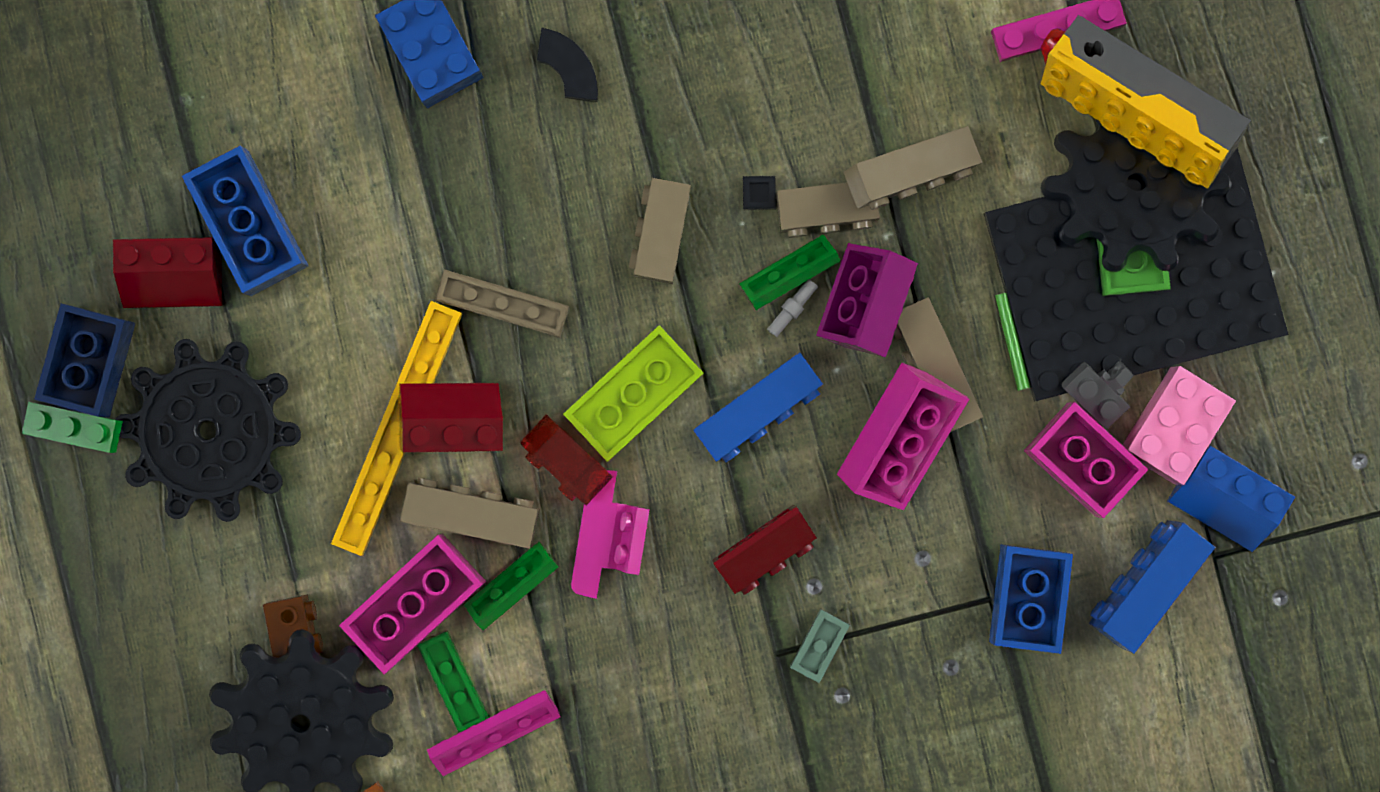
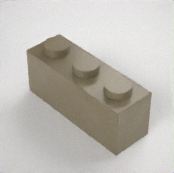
[629,178,691,285]
[776,182,880,238]

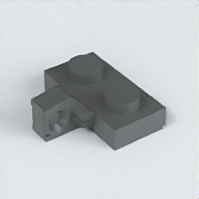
[1061,361,1134,429]

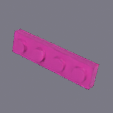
[991,0,1127,62]
[427,690,560,776]

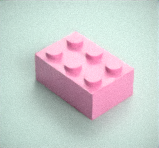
[1122,366,1236,485]

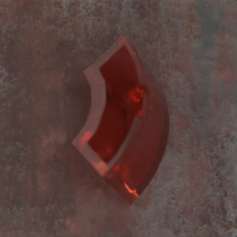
[520,414,613,506]

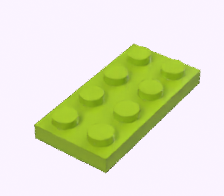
[563,325,704,462]

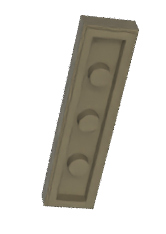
[435,269,570,338]

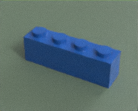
[693,352,823,463]

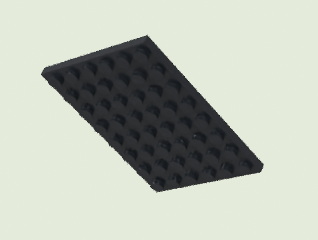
[984,147,1289,402]

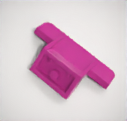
[571,469,650,599]

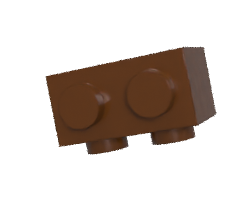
[263,594,323,657]

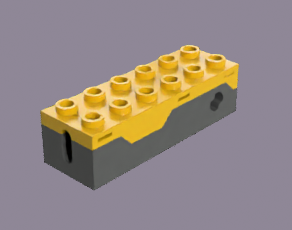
[1041,15,1251,189]

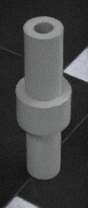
[767,279,818,337]

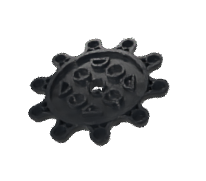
[1040,118,1231,272]
[115,339,301,522]
[209,629,394,792]

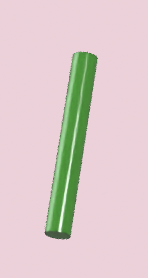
[995,293,1031,390]

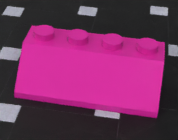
[837,363,969,510]

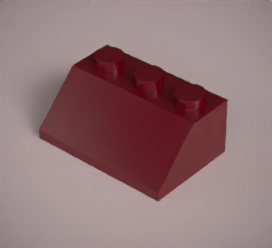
[113,237,222,308]
[399,383,503,452]
[712,505,817,595]

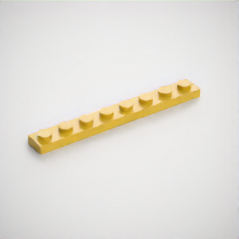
[331,301,462,556]

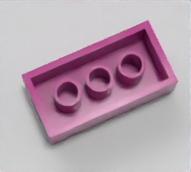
[339,533,487,674]

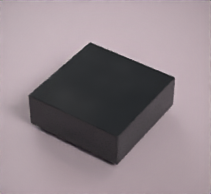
[743,176,776,210]

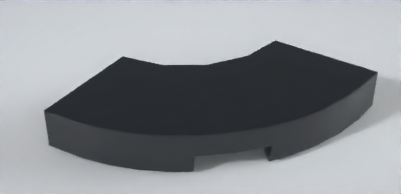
[537,28,598,102]

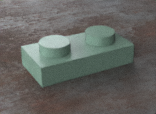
[790,609,850,683]

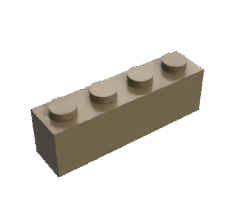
[843,126,983,210]
[893,297,983,432]
[400,477,540,549]

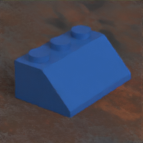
[1167,445,1295,552]

